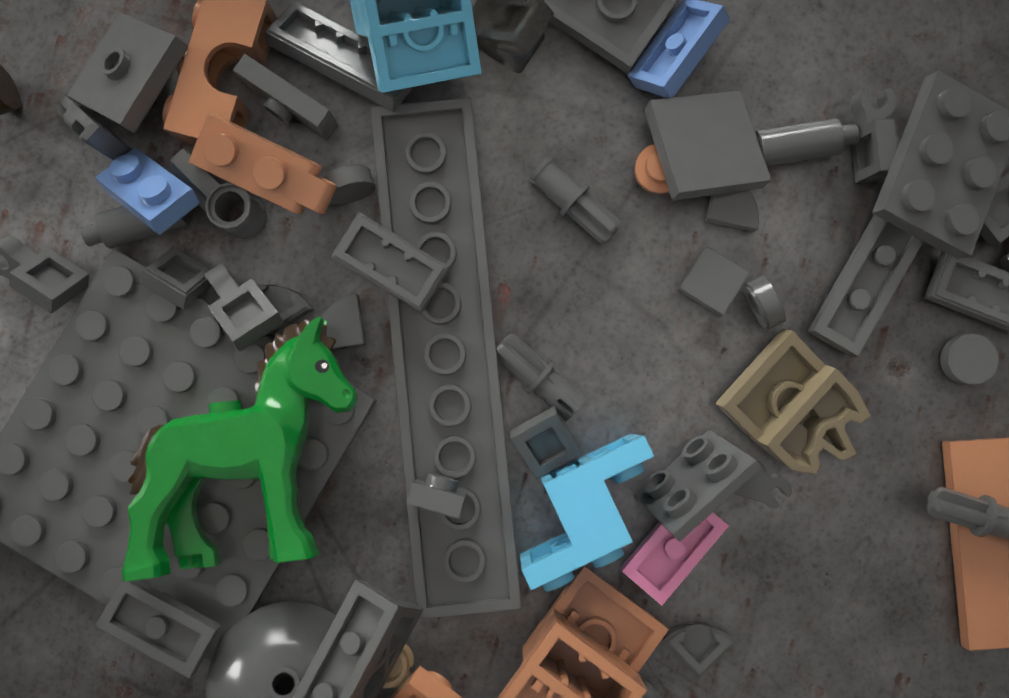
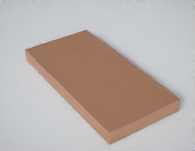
[942,437,1009,651]

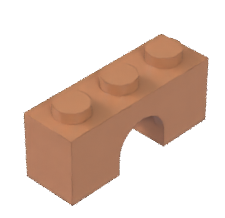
[162,0,277,146]

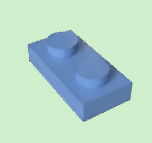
[627,0,730,98]
[95,147,200,235]

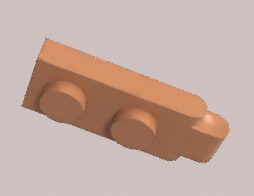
[188,113,337,215]

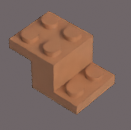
[498,565,669,698]

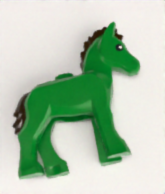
[122,317,358,582]

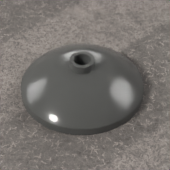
[206,601,336,698]

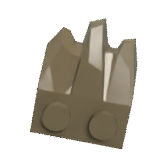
[715,329,871,475]

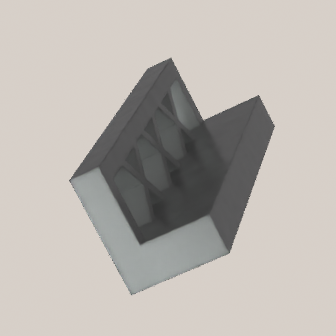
[292,580,424,698]

